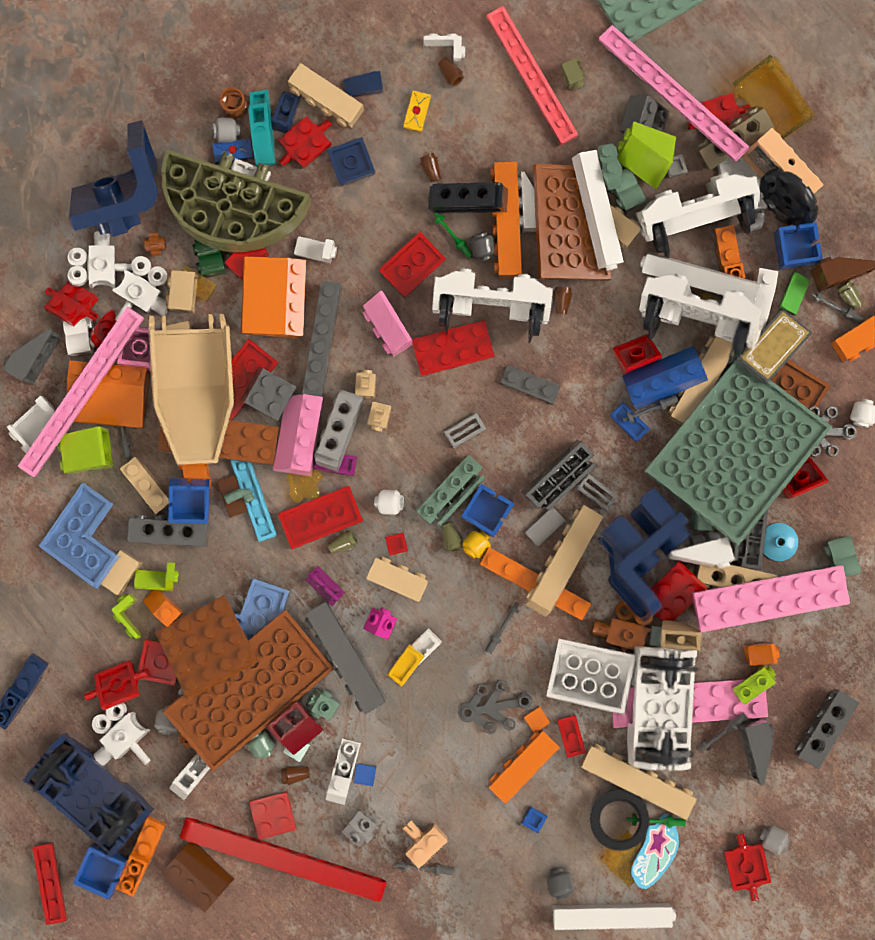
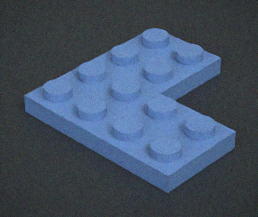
[39,482,120,589]
[203,578,290,639]

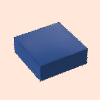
[354,763,376,786]
[521,806,548,833]

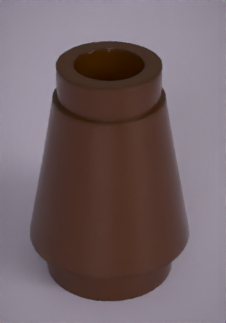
[438,57,464,86]
[420,153,441,183]
[554,287,573,314]
[281,766,310,785]

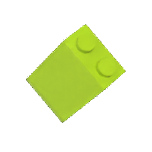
[616,121,676,189]
[57,426,114,474]

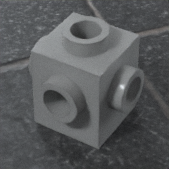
[341,811,377,847]

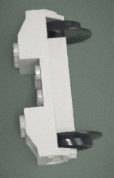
[635,172,760,259]

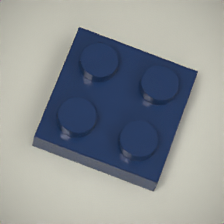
[327,137,376,187]

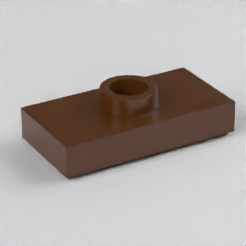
[217,475,248,518]

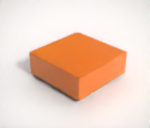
[524,706,550,732]

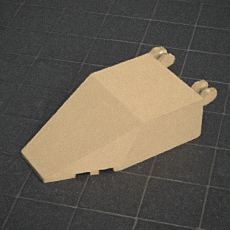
[148,314,234,465]

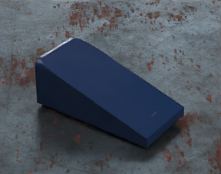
[343,71,383,97]
[271,91,301,134]

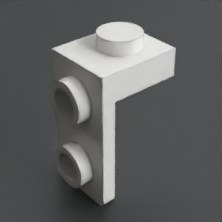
[424,33,465,65]
[294,237,337,264]

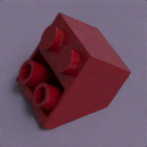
[267,700,324,755]

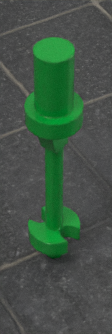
[434,212,473,259]
[626,814,686,828]

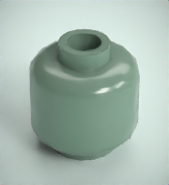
[246,729,275,758]

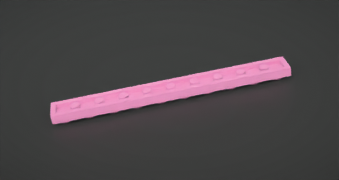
[599,25,749,162]
[18,307,144,477]

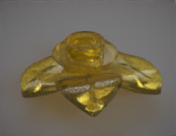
[287,469,323,504]

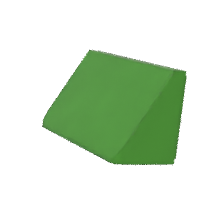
[778,271,810,315]

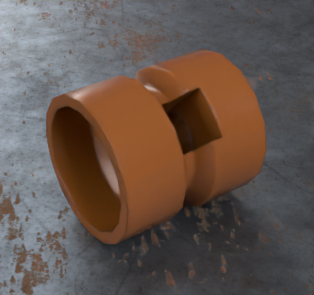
[220,87,248,119]

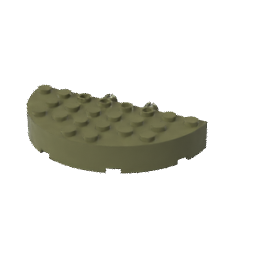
[161,149,312,252]

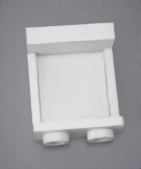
[7,396,56,453]

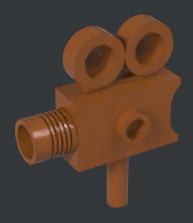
[591,601,653,654]

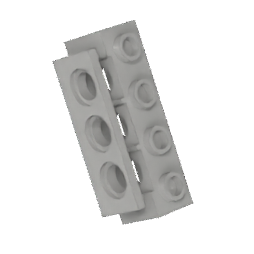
[313,390,364,472]

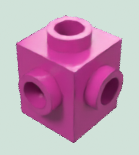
[363,607,397,639]

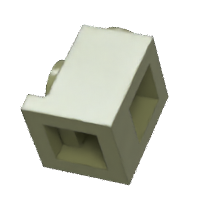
[560,57,585,90]

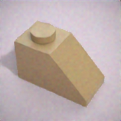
[661,620,701,651]

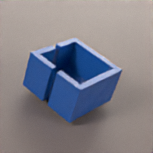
[774,222,823,270]
[169,478,209,524]
[461,484,514,537]
[73,843,129,900]

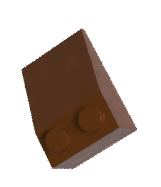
[810,256,875,292]

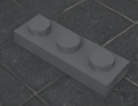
[500,365,560,404]

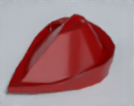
[90,310,117,347]

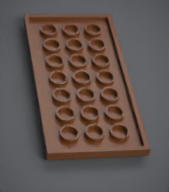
[163,609,334,772]

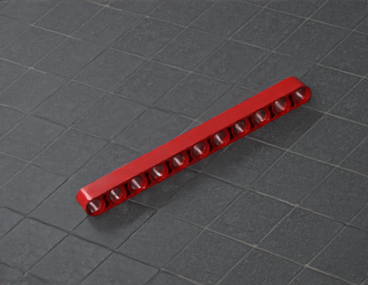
[179,817,387,902]

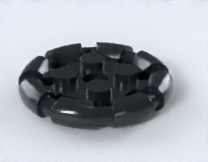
[759,169,818,228]

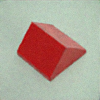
[612,334,662,375]
[783,457,828,499]

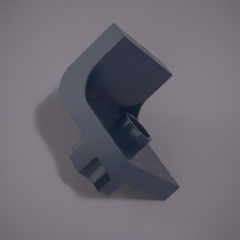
[69,120,158,237]

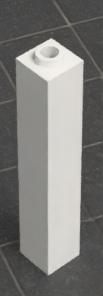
[572,150,624,271]
[640,253,761,304]
[553,903,676,930]

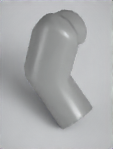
[745,208,766,234]

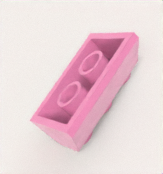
[362,291,413,357]

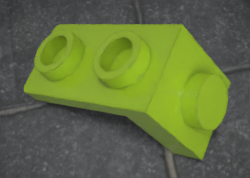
[134,562,179,591]
[111,594,142,639]
[733,665,776,704]

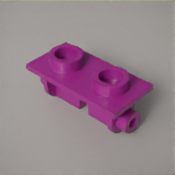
[305,566,345,606]

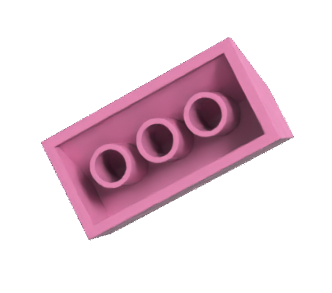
[273,394,324,476]

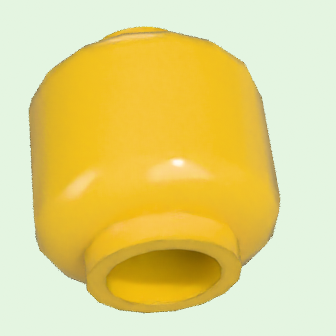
[462,530,491,559]

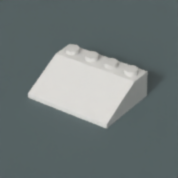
[547,639,636,715]

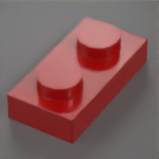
[557,715,586,758]

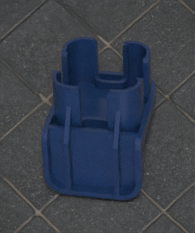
[597,488,691,622]

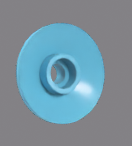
[763,523,798,561]

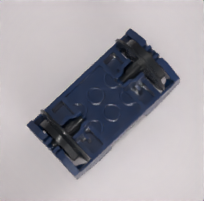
[23,733,154,858]

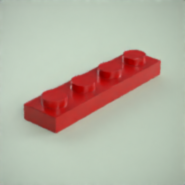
[32,842,67,925]

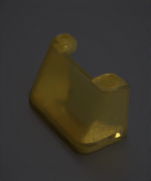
[732,55,817,140]

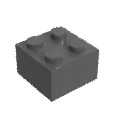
[241,366,296,420]

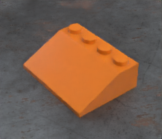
[241,257,306,339]
[67,360,150,429]

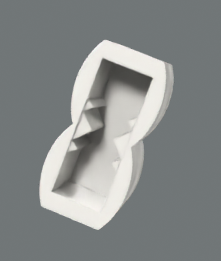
[63,317,96,356]

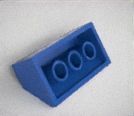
[623,346,708,410]

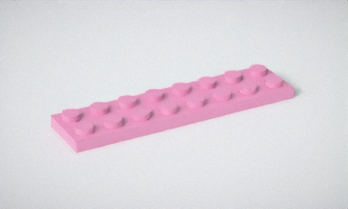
[692,565,850,632]
[612,679,768,728]

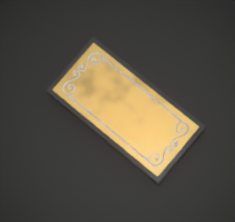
[736,309,812,385]

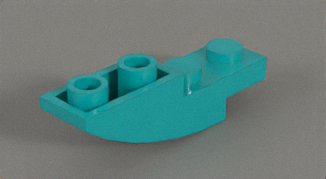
[248,90,275,167]

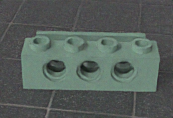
[416,455,485,526]

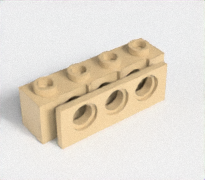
[695,564,778,589]

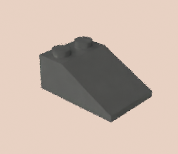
[3,329,62,385]
[738,718,774,785]

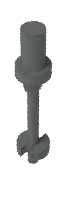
[811,291,864,324]
[622,395,678,424]
[119,426,132,459]
[485,602,519,654]
[699,712,749,751]
[395,859,454,876]

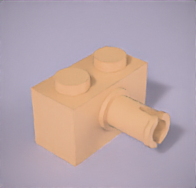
[402,820,448,868]

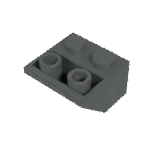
[620,95,669,134]

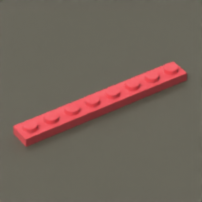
[487,6,578,146]

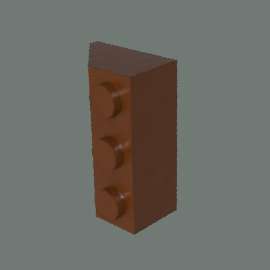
[161,842,234,913]

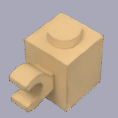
[355,370,376,399]
[367,402,392,432]

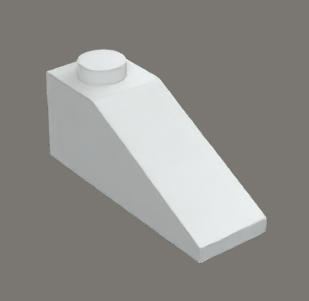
[753,268,779,331]
[668,537,735,569]
[169,753,210,800]

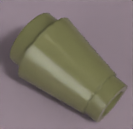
[837,280,863,310]
[441,523,463,553]
[328,530,358,554]

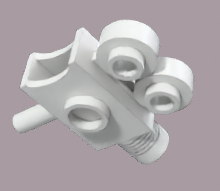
[68,231,133,289]
[112,256,169,320]
[92,703,151,766]

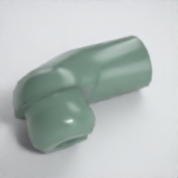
[224,489,254,504]

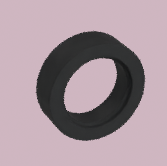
[590,790,649,851]

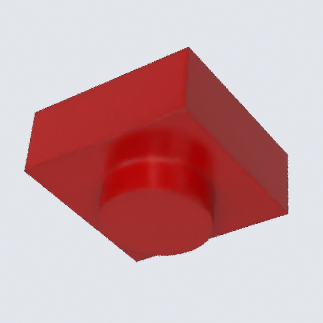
[385,533,408,556]

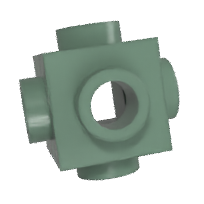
[305,689,340,720]

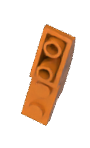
[714,225,745,279]
[116,816,166,897]

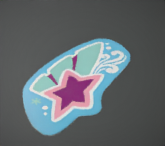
[631,814,679,889]

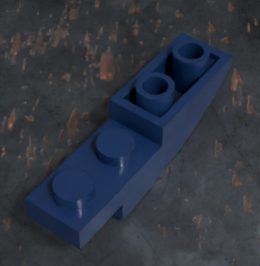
[0,653,49,730]

